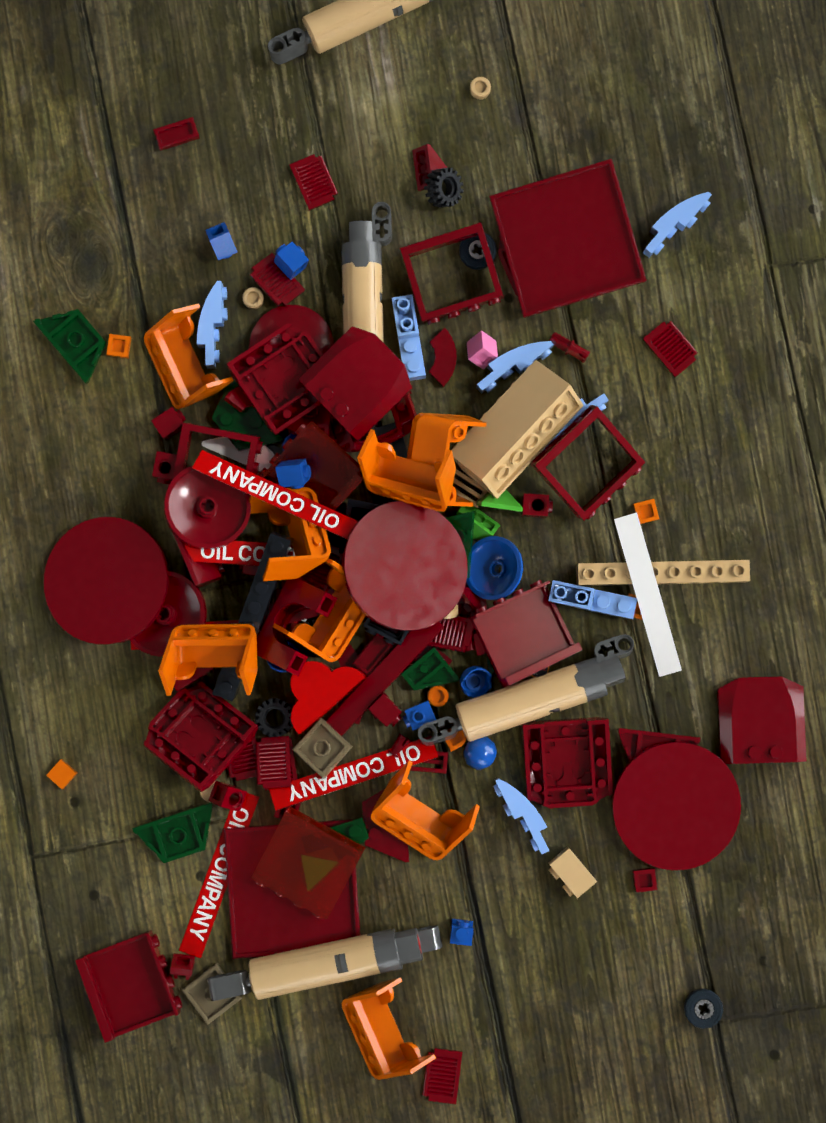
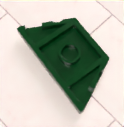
[33,309,106,384]
[212,378,284,451]
[132,802,213,863]

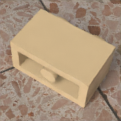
[548,846,597,898]

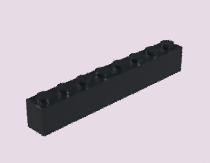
[212,531,294,701]

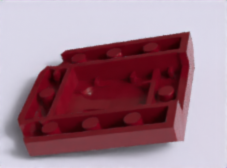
[226,322,323,435]
[299,326,413,441]
[717,676,807,764]
[144,682,258,792]
[522,717,613,808]

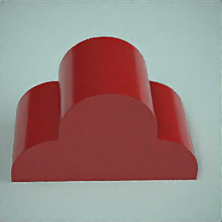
[291,661,367,734]

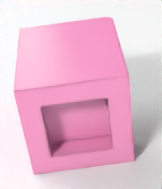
[467,330,498,369]

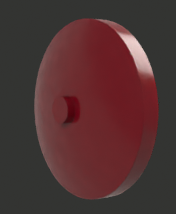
[249,305,334,354]
[164,466,251,550]
[130,571,207,657]

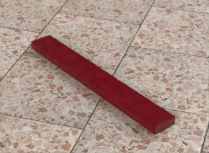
[326,622,445,736]

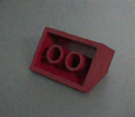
[172,532,225,588]

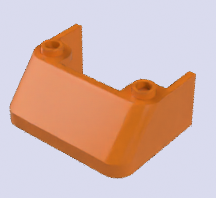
[144,304,234,409]
[407,413,486,507]
[357,429,456,512]
[249,487,331,581]
[272,558,366,662]
[158,624,258,696]
[371,760,480,860]
[342,977,436,1080]

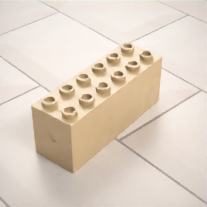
[452,360,584,499]

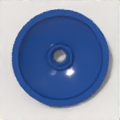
[466,536,523,600]

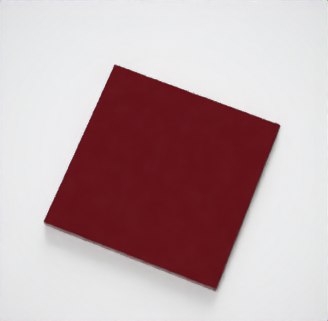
[489,158,647,318]
[224,819,361,959]

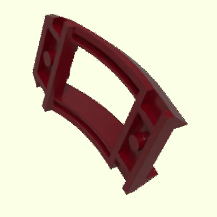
[330,391,417,452]

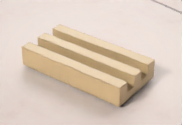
[453,469,488,508]

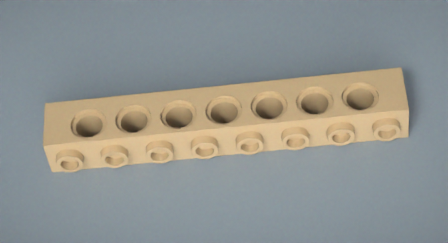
[576,560,750,586]

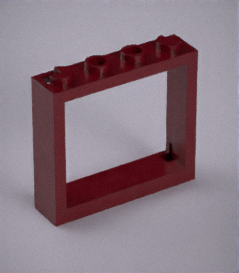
[400,222,504,325]
[530,405,645,521]
[172,422,263,480]

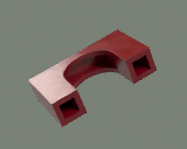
[257,578,338,676]

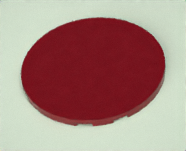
[342,501,468,631]
[44,517,169,645]
[612,741,741,871]

